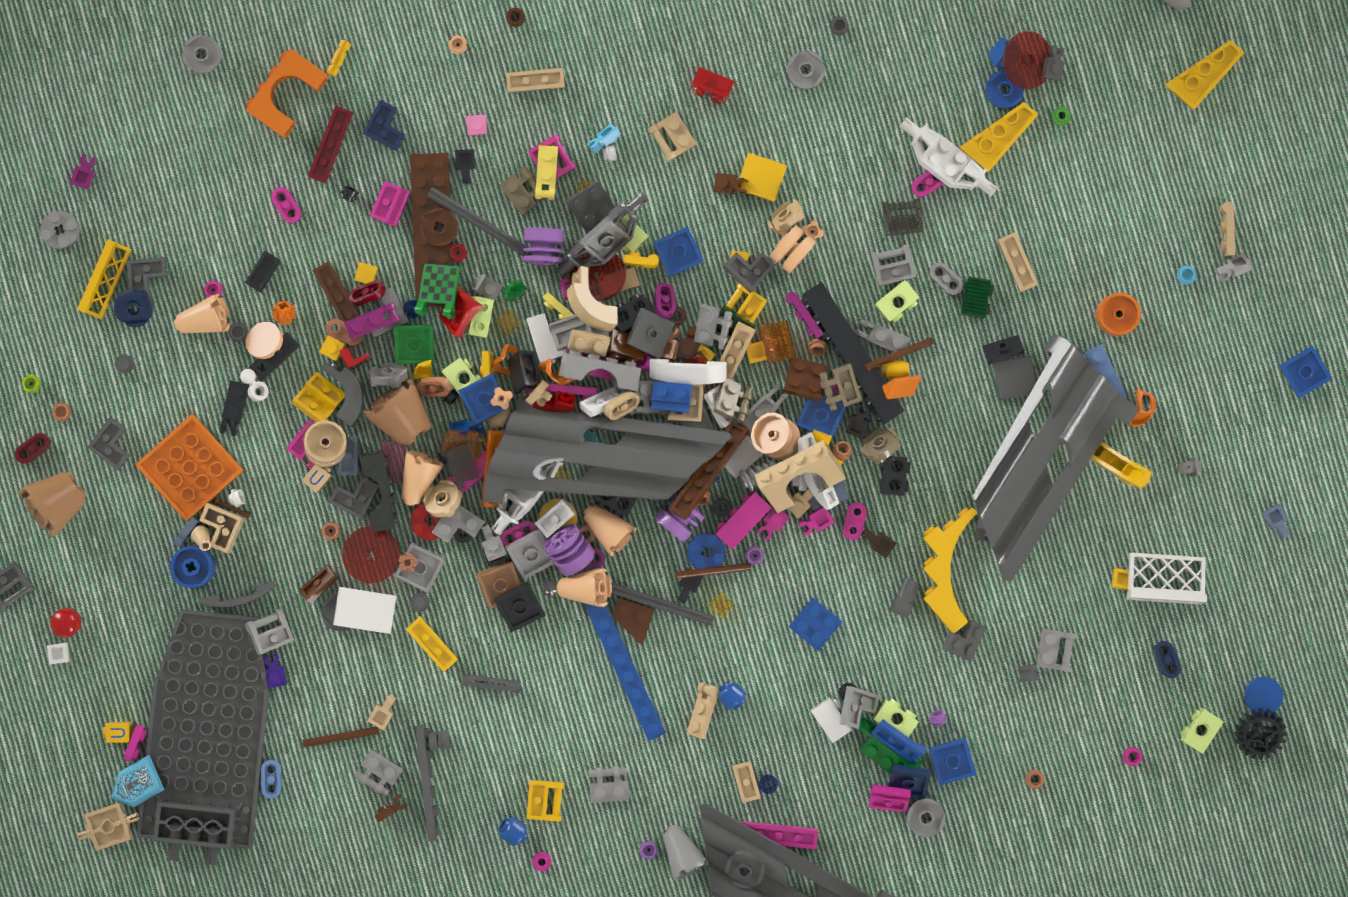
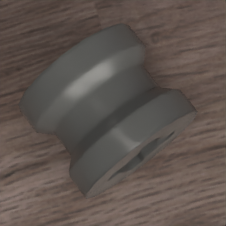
[1018,664,1038,682]

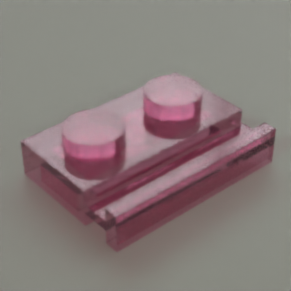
[379,440,409,484]

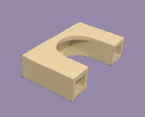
[755,440,846,513]

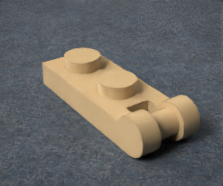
[1219,202,1235,257]
[687,682,719,739]

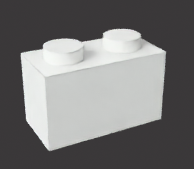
[810,698,852,743]

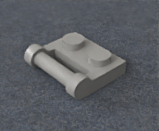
[871,244,916,286]
[245,609,294,655]
[1036,628,1076,672]

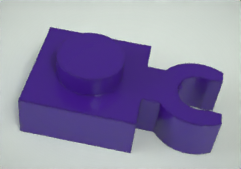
[264,653,288,689]

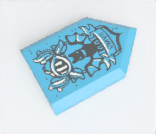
[111,755,164,807]

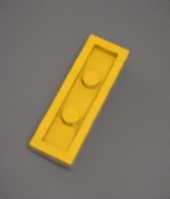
[406,616,458,672]

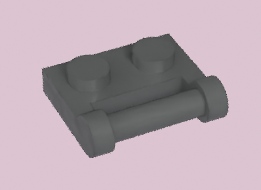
[0,562,35,612]

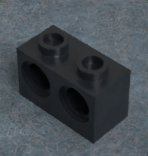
[615,293,655,332]
[880,456,910,496]
[593,495,637,518]

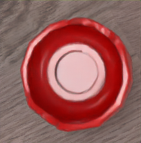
[50,608,82,638]

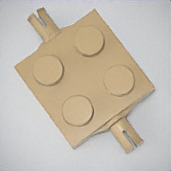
[77,802,140,851]

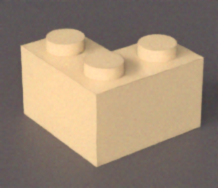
[199,503,245,553]

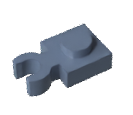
[173,517,201,547]

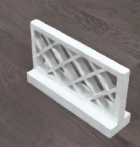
[1126,553,1207,605]

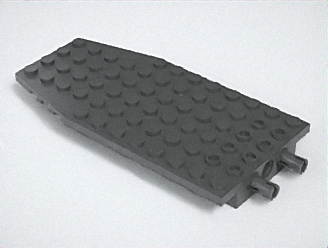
[137,609,269,866]

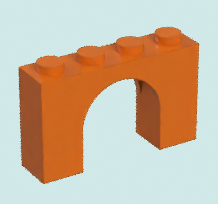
[246,48,330,139]

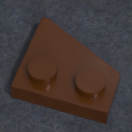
[612,598,654,645]

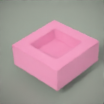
[466,115,487,136]

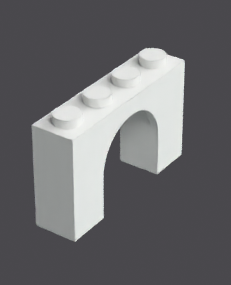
[527,296,609,364]

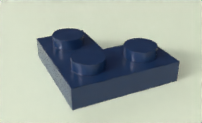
[363,99,406,152]

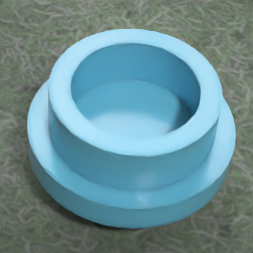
[1177,265,1196,285]

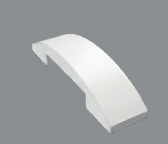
[650,359,727,384]
[798,432,839,510]

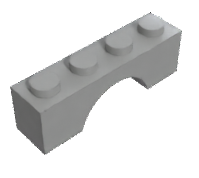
[559,350,641,391]

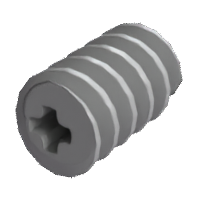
[739,460,776,494]

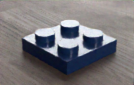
[888,764,931,799]

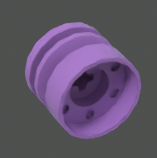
[523,227,564,266]
[653,493,704,543]
[544,524,595,576]

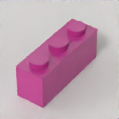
[715,492,772,550]

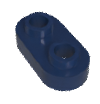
[1154,641,1181,678]

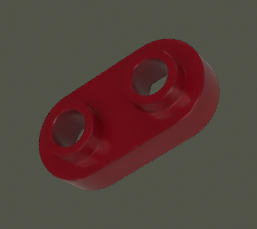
[349,280,386,306]
[15,433,51,464]

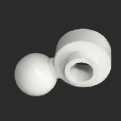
[240,369,269,402]

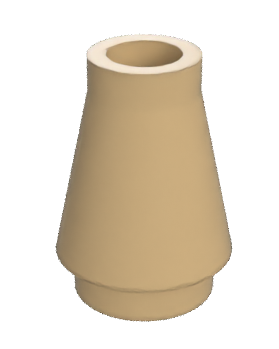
[191,526,211,551]

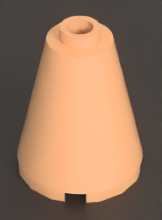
[174,294,230,333]
[401,450,443,506]
[583,505,637,556]
[556,568,612,607]

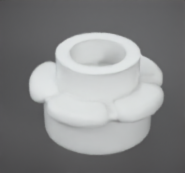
[603,145,617,163]
[229,489,245,507]

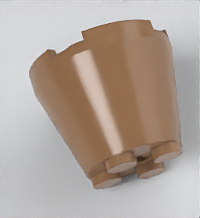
[364,379,431,445]
[18,471,87,538]

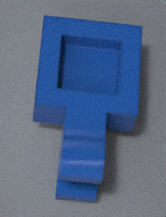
[449,419,484,440]

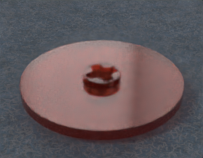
[1003,31,1050,89]
[569,252,626,301]
[342,526,400,584]

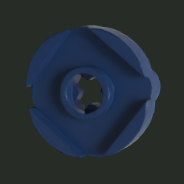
[114,289,154,327]

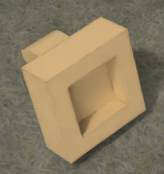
[526,380,552,407]

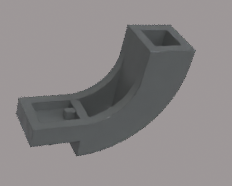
[321,362,364,427]

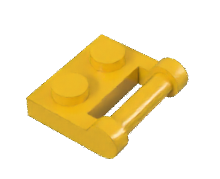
[624,252,659,269]
[726,283,768,323]
[526,780,564,821]

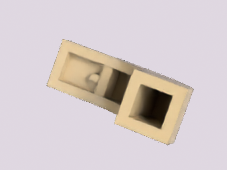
[567,266,617,332]

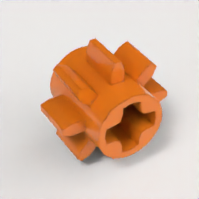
[272,301,296,325]

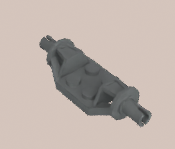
[556,191,649,278]

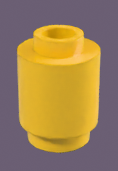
[881,360,909,379]

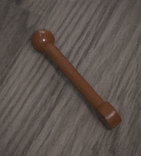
[213,498,251,518]

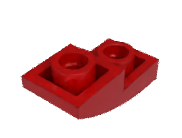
[533,390,576,411]

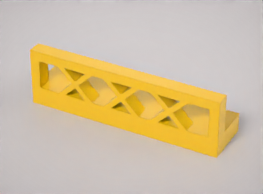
[77,239,132,320]

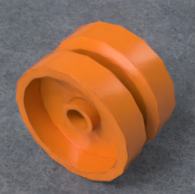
[1095,293,1141,336]

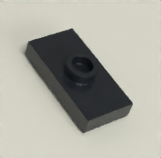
[244,251,281,293]
[982,335,1025,365]

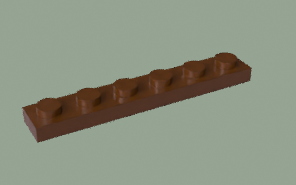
[669,421,748,521]

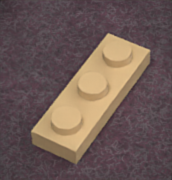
[506,68,565,93]
[997,232,1039,293]
[719,322,756,380]

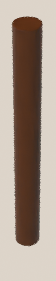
[864,337,934,372]
[675,563,751,579]
[303,727,380,747]

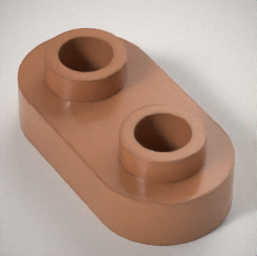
[326,319,363,346]
[417,377,452,397]

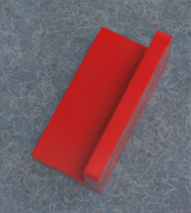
[340,347,372,370]

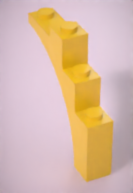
[1091,442,1153,489]
[922,507,977,633]

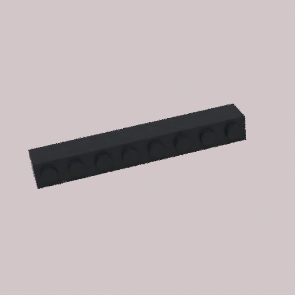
[801,282,904,424]

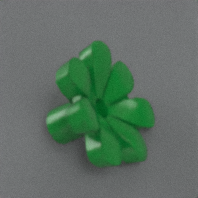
[503,280,527,302]

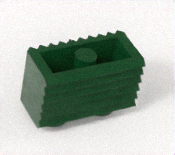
[961,276,994,319]

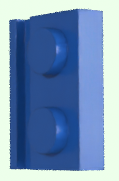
[650,381,693,413]

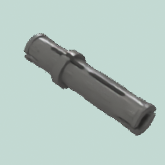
[462,674,521,693]

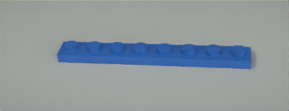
[583,603,666,741]

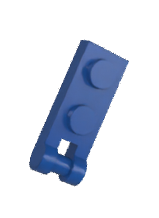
[871,719,926,764]

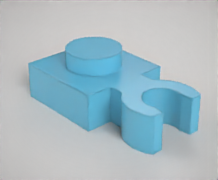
[587,123,621,153]

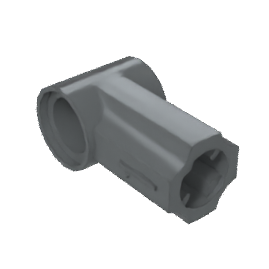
[890,577,920,618]

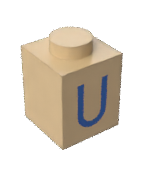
[302,465,333,493]

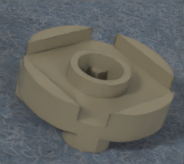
[861,427,901,464]

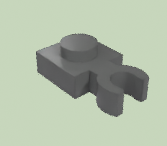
[1041,45,1065,81]

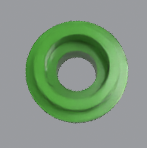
[1052,106,1071,126]

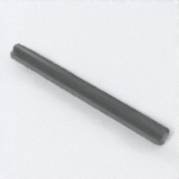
[427,188,528,256]
[611,582,714,626]

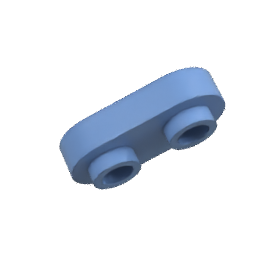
[261,760,282,799]

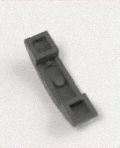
[199,580,277,607]

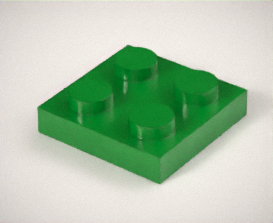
[394,324,434,364]

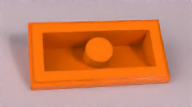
[882,375,921,399]

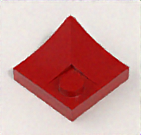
[439,285,483,337]

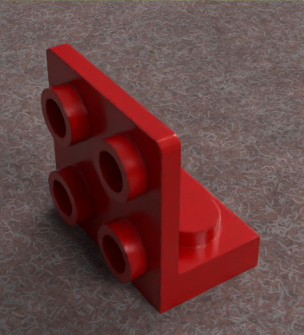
[690,67,734,104]

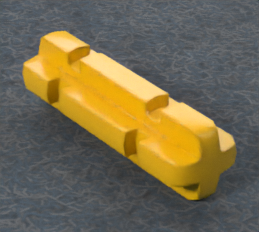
[327,40,351,76]

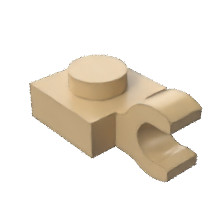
[788,489,814,519]
[367,695,396,731]

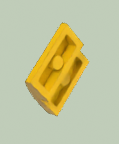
[740,153,787,202]
[291,372,345,422]

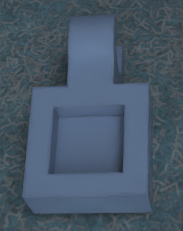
[1261,504,1290,539]

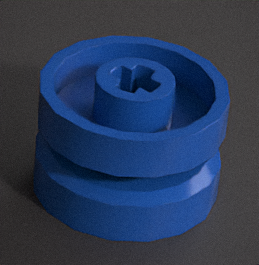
[170,546,216,588]

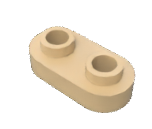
[604,391,640,420]

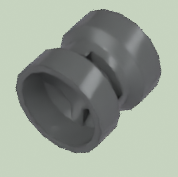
[429,730,450,751]

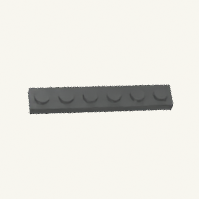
[415,724,440,841]

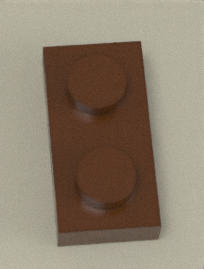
[299,564,339,604]

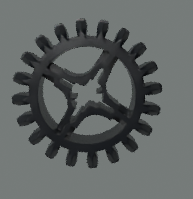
[1234,708,1287,760]

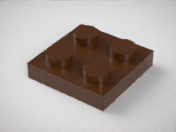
[783,356,829,402]

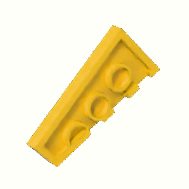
[1164,40,1245,110]
[959,102,1039,173]

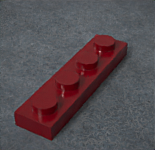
[308,105,354,184]

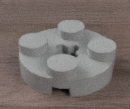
[182,35,221,74]
[787,51,825,90]
[40,211,80,249]
[368,363,408,388]
[907,798,946,837]

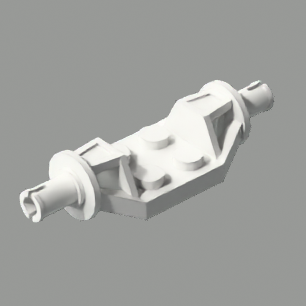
[900,118,998,197]
[491,461,564,536]

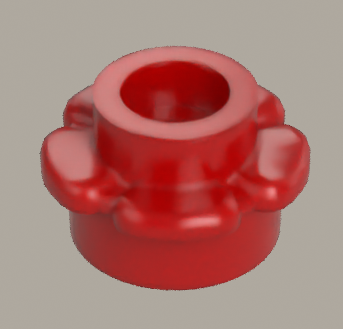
[450,244,468,263]

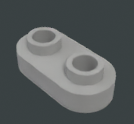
[929,262,963,295]

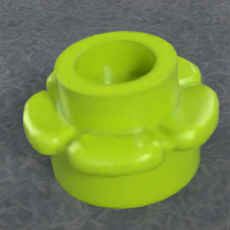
[22,374,41,393]

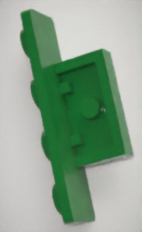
[859,715,922,774]

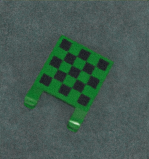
[415,264,461,319]

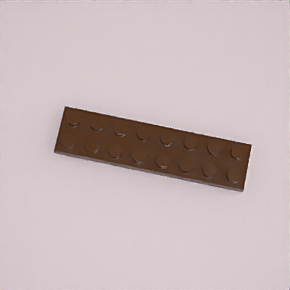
[410,153,453,307]

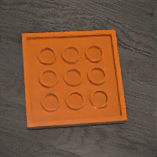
[135,413,245,522]

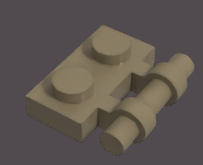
[499,166,545,216]
[819,364,862,411]
[713,377,753,424]

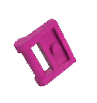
[528,134,577,179]

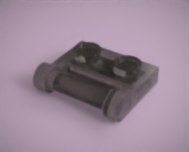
[882,198,924,237]

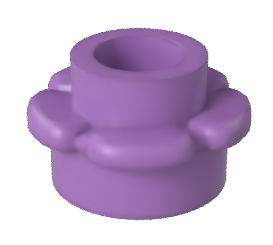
[745,546,764,565]
[929,710,948,726]
[640,840,658,859]

